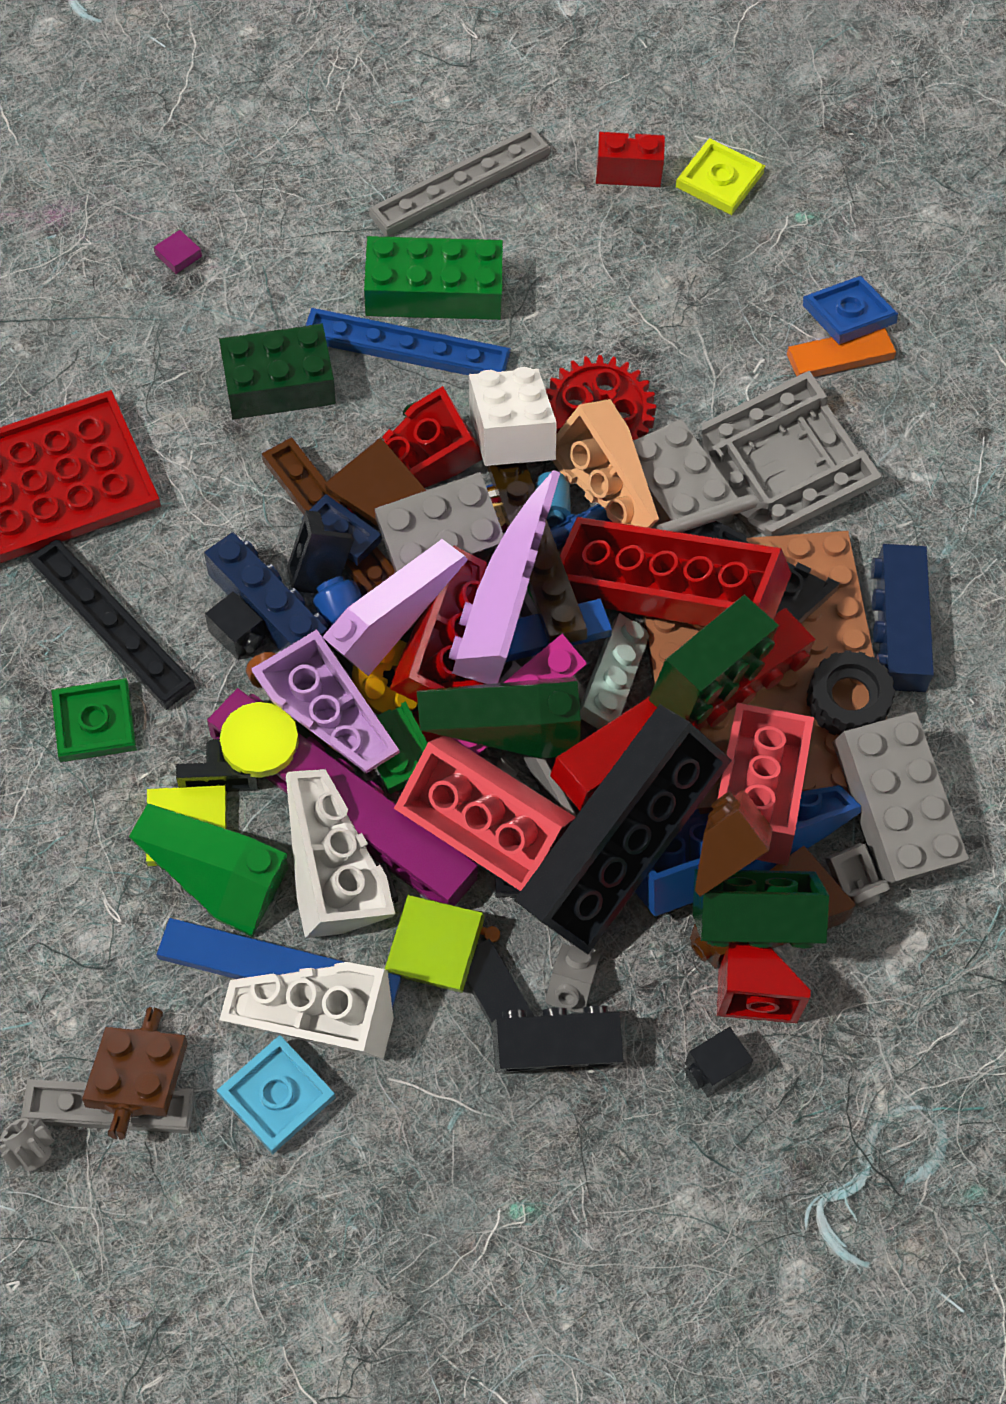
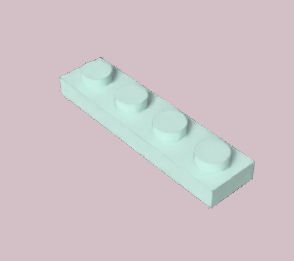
[580,613,649,729]

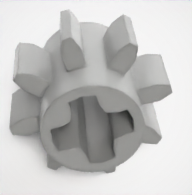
[0,1118,54,1171]

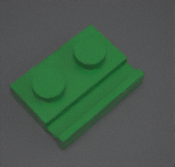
[376,701,428,795]

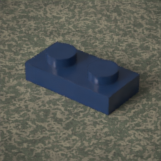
[302,494,382,566]

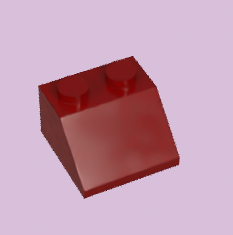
[717,942,811,1024]

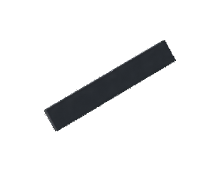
[28,539,196,710]

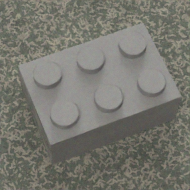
[633,419,738,533]
[375,472,504,573]

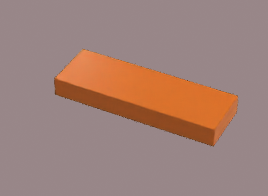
[787,328,896,377]

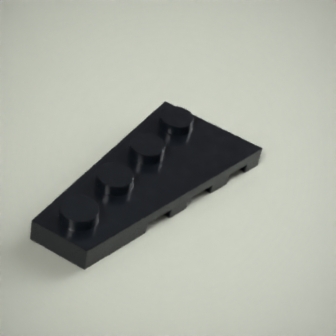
[684,521,840,623]

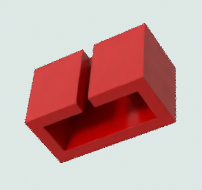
[596,132,665,187]

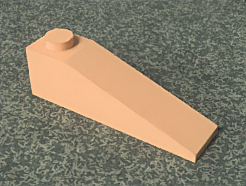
[552,399,659,528]

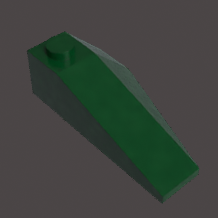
[417,677,581,759]

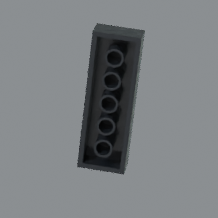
[514,704,732,955]

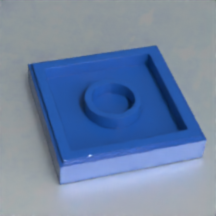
[803,276,898,344]

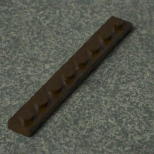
[487,463,587,644]

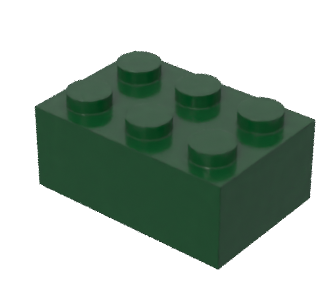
[219,323,336,420]
[649,594,779,725]
[693,869,829,949]

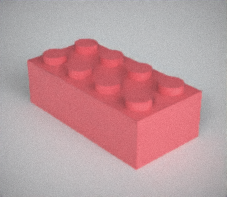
[717,703,814,866]
[394,736,575,891]

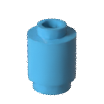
[534,472,571,528]

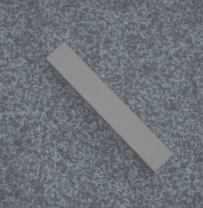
[369,127,550,237]

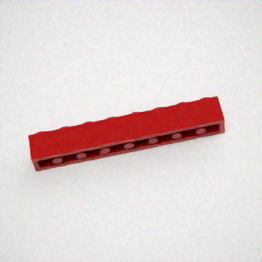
[550,608,816,810]

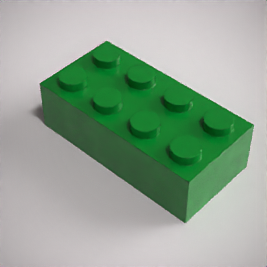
[364,236,503,320]

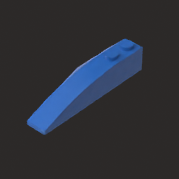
[635,785,861,916]

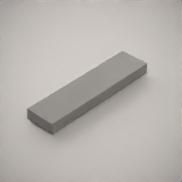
[21,1079,195,1134]

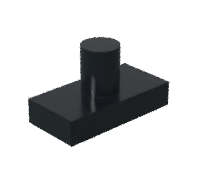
[176,739,258,792]

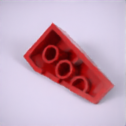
[347,386,483,515]
[390,545,487,703]

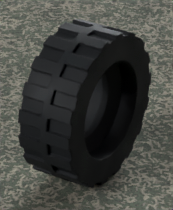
[806,650,895,735]

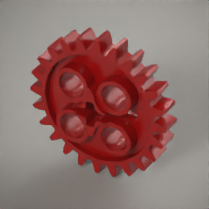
[545,355,656,441]

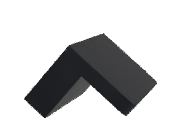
[287,510,354,593]

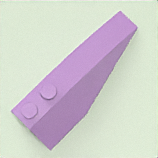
[449,470,560,684]

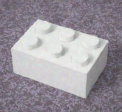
[469,367,556,466]

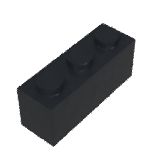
[492,1005,624,1073]

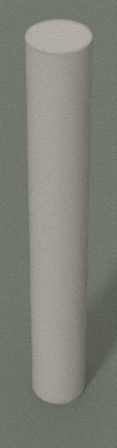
[657,494,757,533]

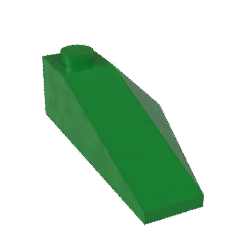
[129,803,288,937]

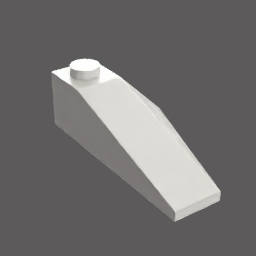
[286,769,395,938]
[219,962,394,1059]

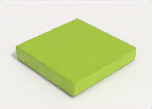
[385,895,485,993]

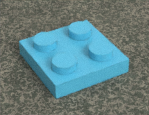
[217,1035,336,1155]

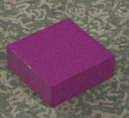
[154,230,202,274]

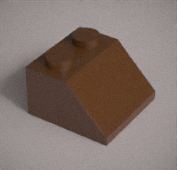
[695,789,773,897]

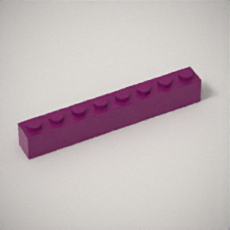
[207,688,478,906]

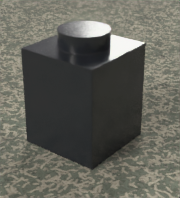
[205,591,266,660]
[685,1026,754,1097]

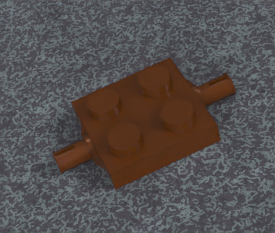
[82,1007,188,1140]

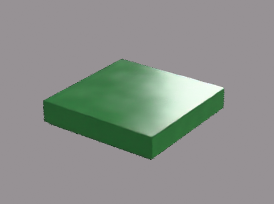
[51,678,137,763]

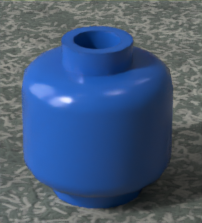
[313,576,362,628]

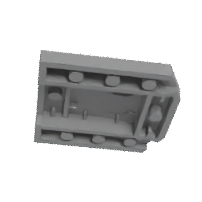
[702,371,882,536]

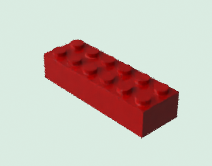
[560,517,792,626]

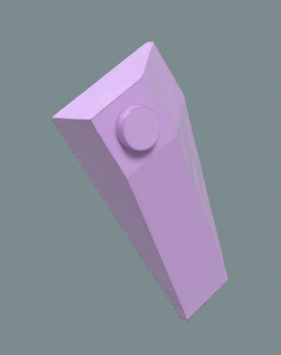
[322,539,468,676]
[251,630,400,773]

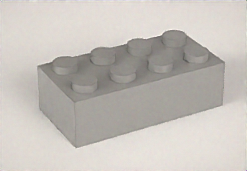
[832,711,969,887]

